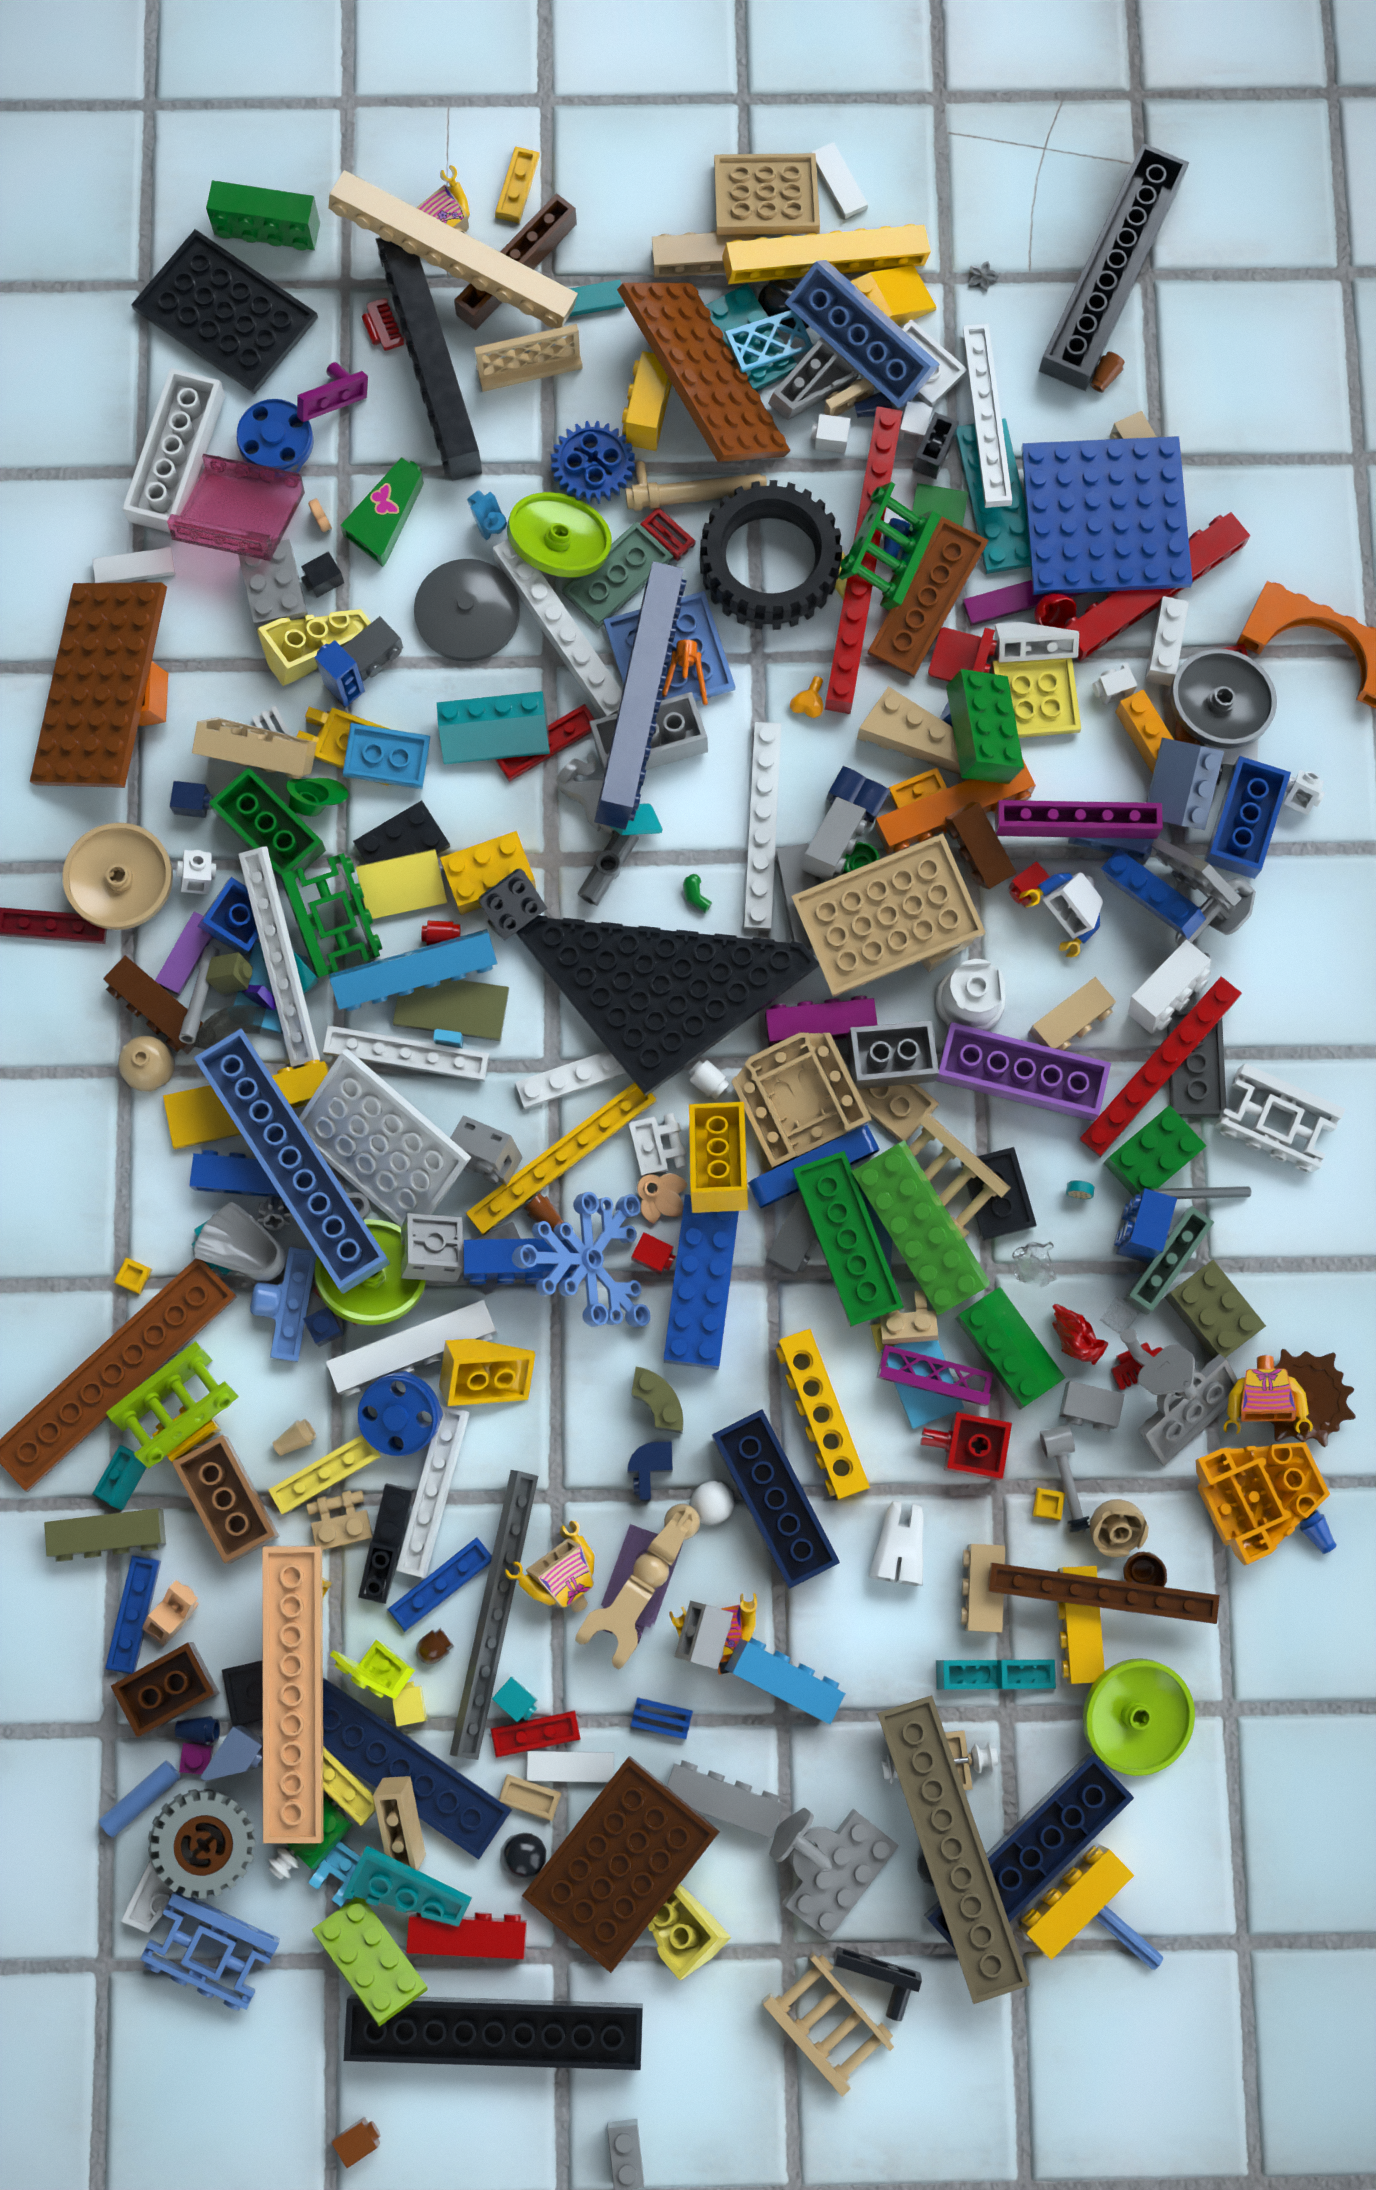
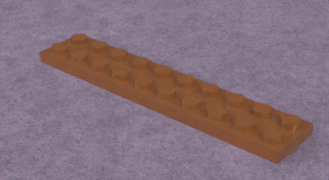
[0,1258,237,1492]

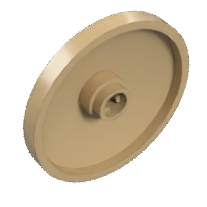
[63,823,173,930]

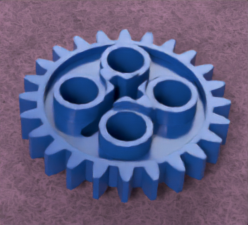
[551,421,635,504]

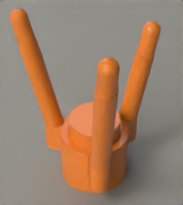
[662,639,708,706]

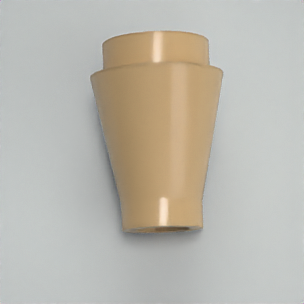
[272,1419,317,1456]

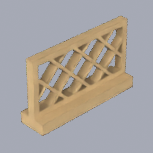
[474,324,583,392]

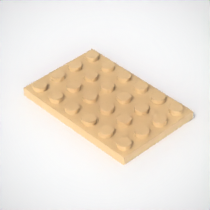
[792,833,985,997]

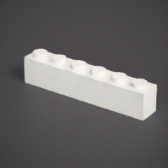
[326,1300,497,1397]

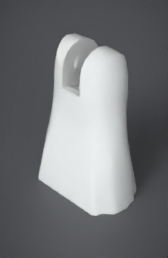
[868,1501,924,1586]

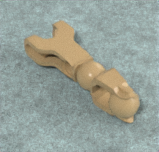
[575,1504,700,1670]

